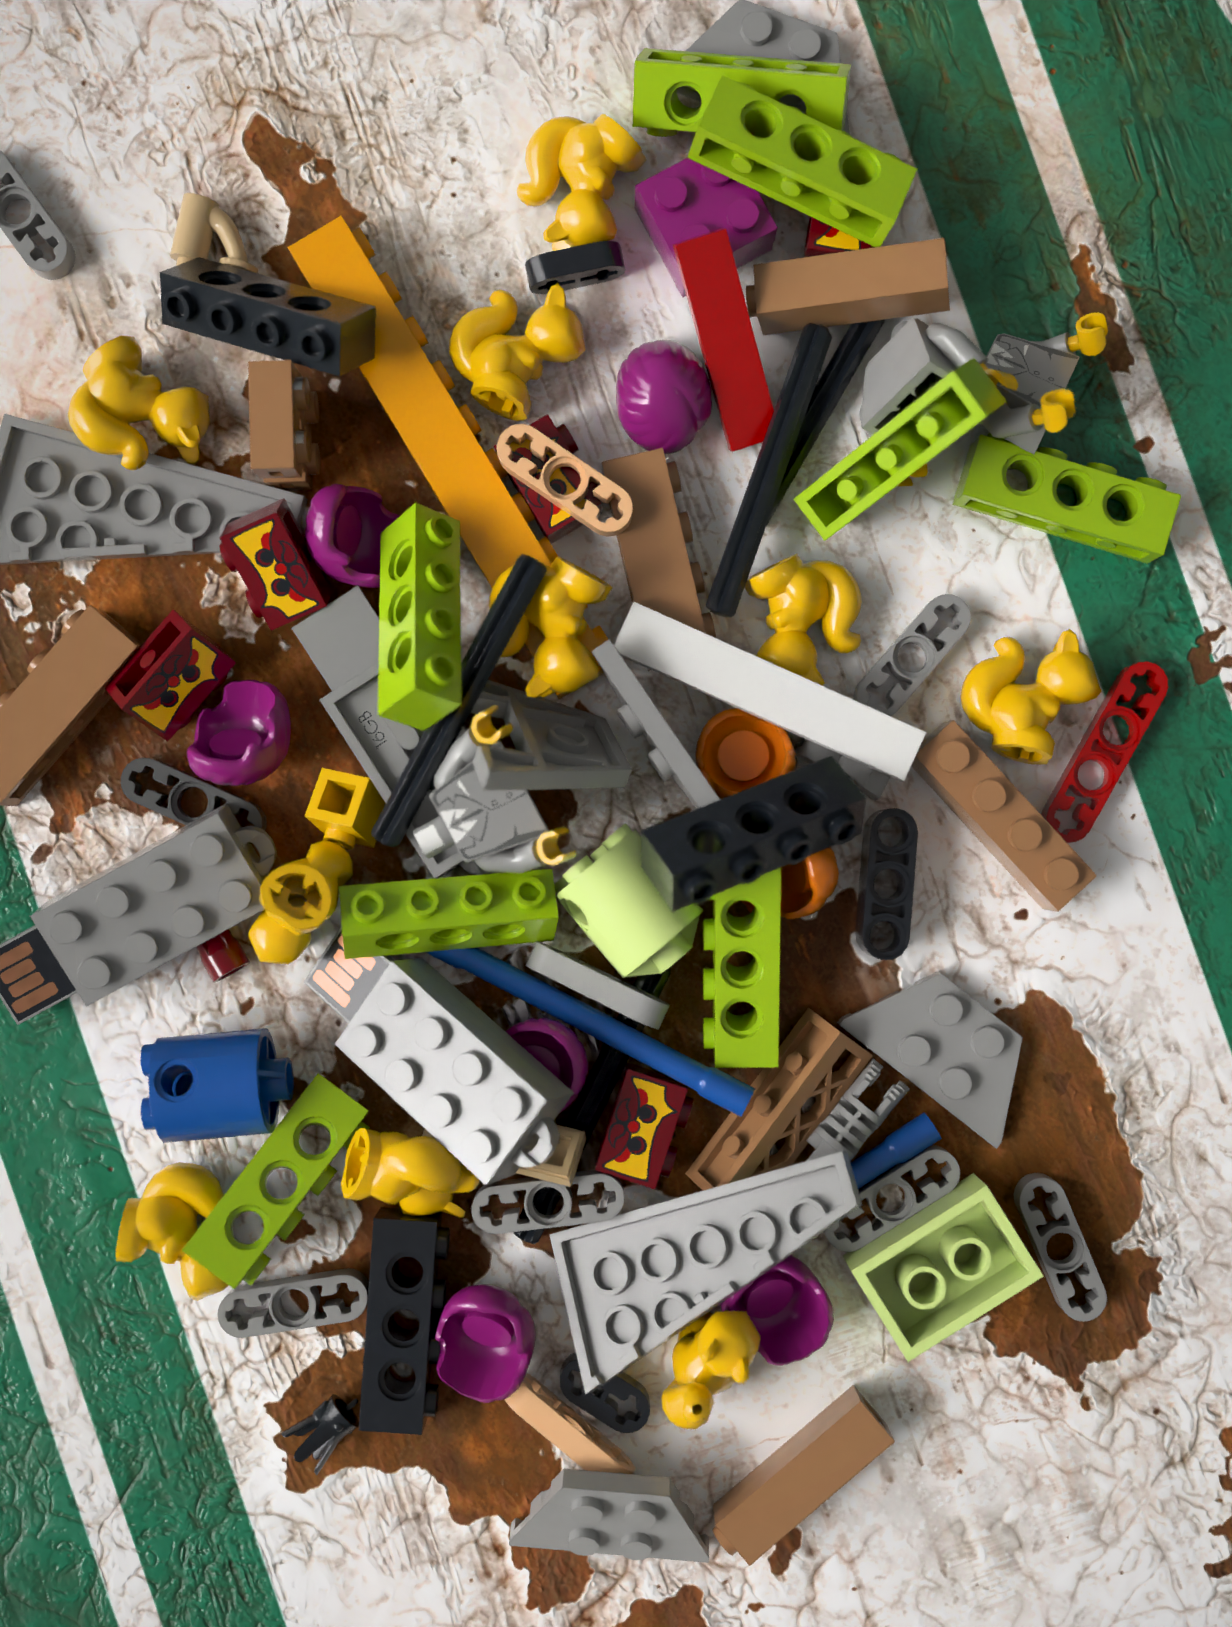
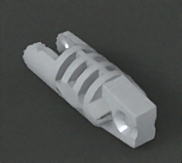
[806,1058,910,1162]

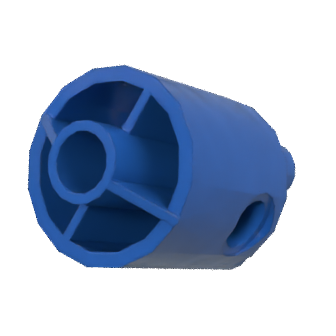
[140,1028,294,1143]

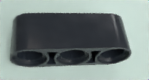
[855,808,918,960]

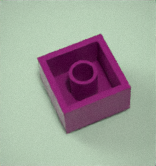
[635,158,778,298]

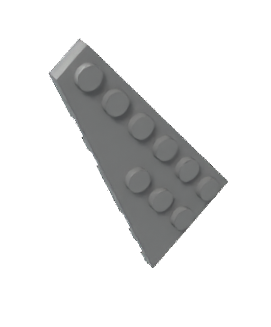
[0,414,307,565]
[549,1151,862,1394]

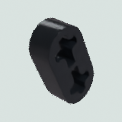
[525,241,626,294]
[560,1352,650,1433]

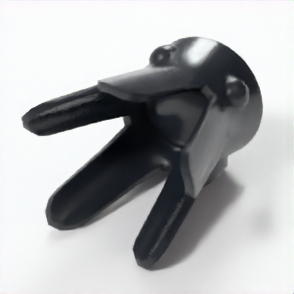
[281,1394,359,1476]

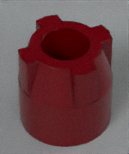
[196,929,250,983]

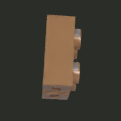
[248,360,321,491]

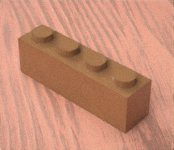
[601,448,716,671]
[0,605,142,806]
[911,720,1097,912]

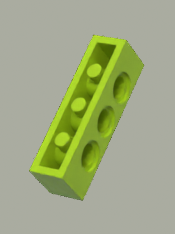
[632,48,851,137]
[687,75,917,247]
[793,357,1007,541]
[952,433,1181,564]
[378,502,462,731]
[703,868,781,1068]
[339,869,559,959]
[182,1073,370,1289]

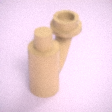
[170,193,258,273]

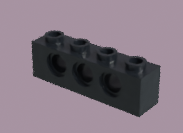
[160,257,376,377]
[641,756,867,912]
[359,1207,450,1435]

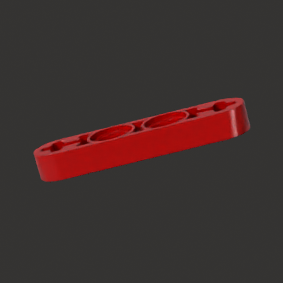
[1041,661,1168,843]

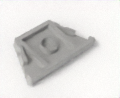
[677,0,850,134]
[591,639,720,809]
[837,972,1023,1149]
[509,1469,709,1563]

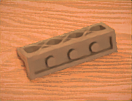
[685,1008,873,1191]

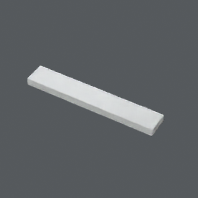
[614,602,926,782]

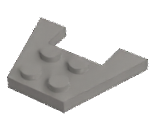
[471,680,632,790]

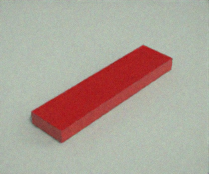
[672,228,774,452]

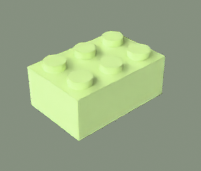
[843,1173,1044,1362]

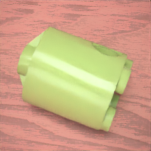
[554,823,703,978]

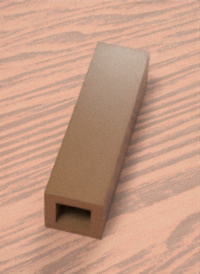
[746,238,950,335]
[712,1385,895,1566]

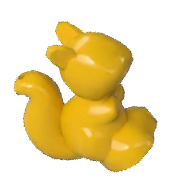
[517,114,647,251]
[449,283,586,421]
[68,335,210,471]
[745,553,862,686]
[488,556,613,698]
[960,629,1102,765]
[248,841,353,964]
[341,1128,480,1218]
[116,1162,241,1301]
[661,1311,760,1429]

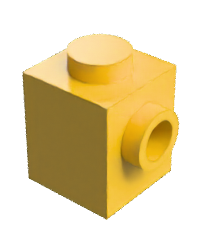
[305,768,386,850]

